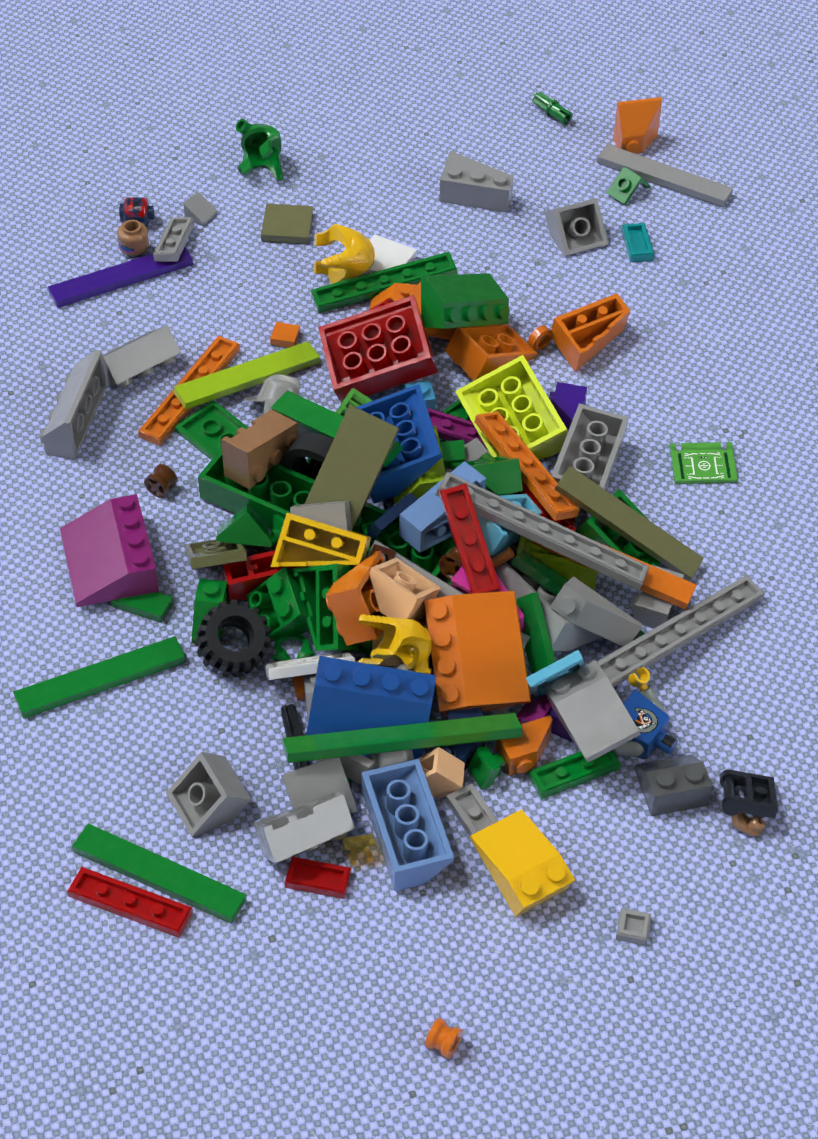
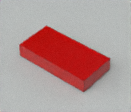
[285,856,351,899]

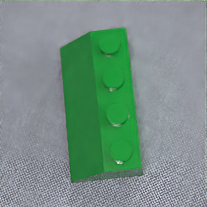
[421,273,510,329]

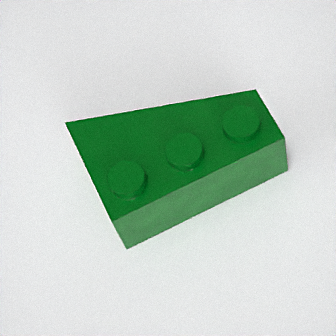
[293,564,359,653]

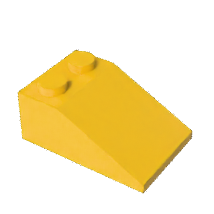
[469,809,575,917]

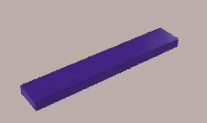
[48,247,193,308]

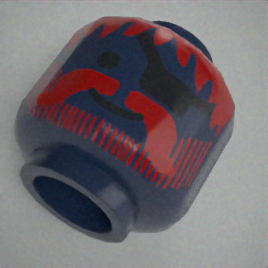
[119,197,154,227]

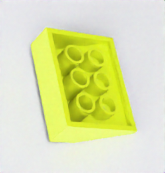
[455,355,568,460]

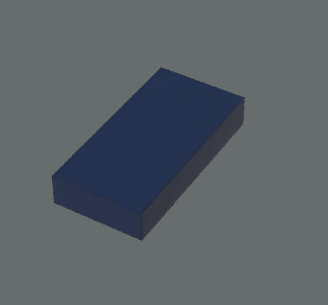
[367,493,418,541]

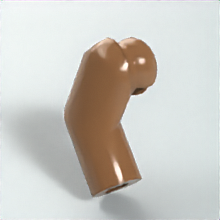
[731,812,765,836]

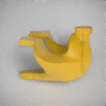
[314,224,375,284]
[358,614,432,674]

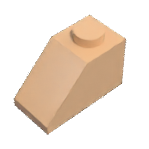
[418,747,465,798]

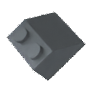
[634,755,712,816]

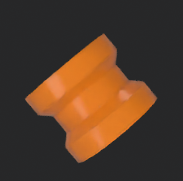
[425,1018,463,1059]

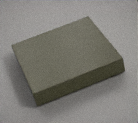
[261,203,313,244]

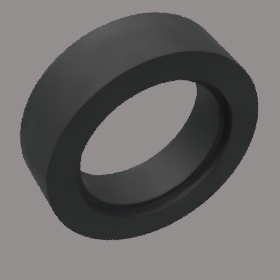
[283,433,334,480]

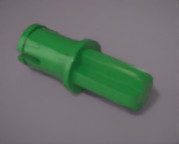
[532,92,573,125]

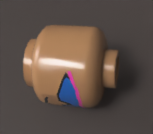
[117,220,149,256]

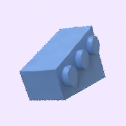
[399,461,486,552]

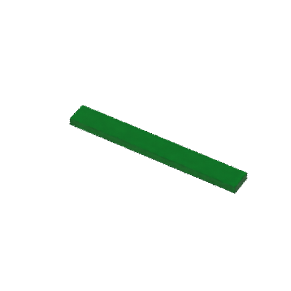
[283,713,522,763]

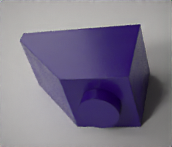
[549,382,588,431]

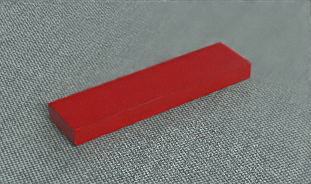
[439,483,501,594]
[67,866,193,938]

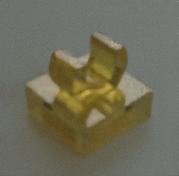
[341,834,375,865]

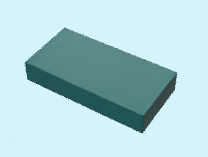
[621,223,654,263]

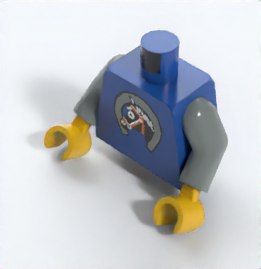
[613,667,678,759]

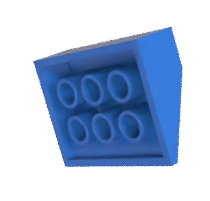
[345,384,442,504]
[306,656,436,760]

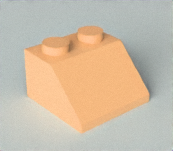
[369,558,441,621]

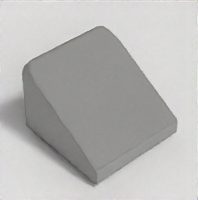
[184,192,217,226]

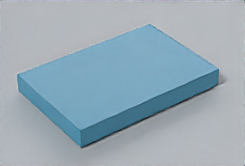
[526,650,585,698]

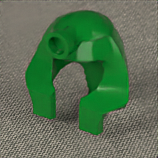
[236,119,283,181]

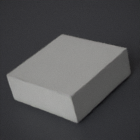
[615,908,652,946]

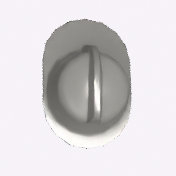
[244,374,300,402]

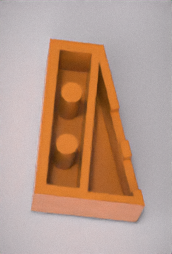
[551,293,630,373]

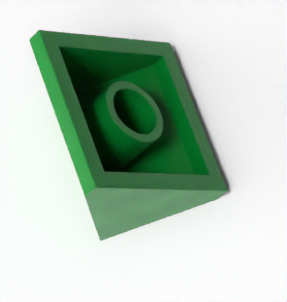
[216,505,272,547]

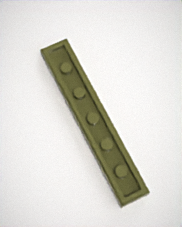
[554,466,704,581]

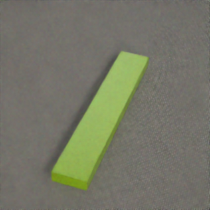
[174,341,320,410]

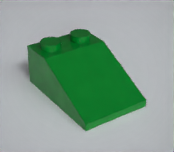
[575,489,661,566]

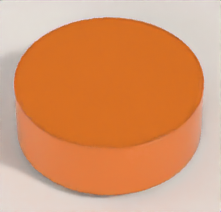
[528,325,552,350]

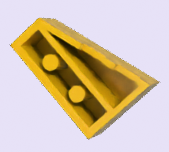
[271,513,371,567]

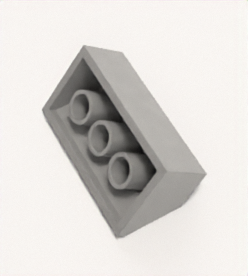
[40,350,107,460]
[551,403,629,507]

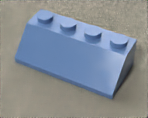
[361,759,454,891]

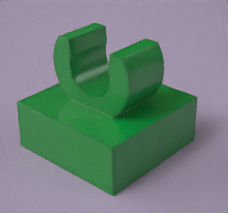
[468,746,507,789]

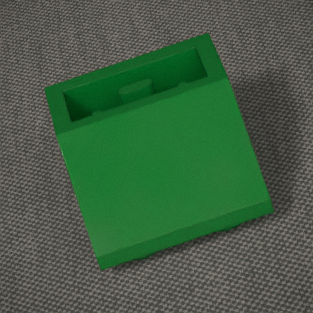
[246,567,309,642]

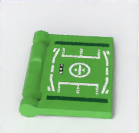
[669,442,738,484]

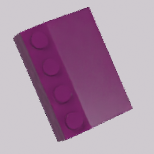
[60,494,159,607]

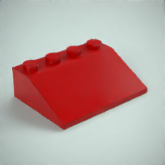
[318,295,438,403]

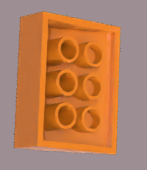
[424,591,532,716]

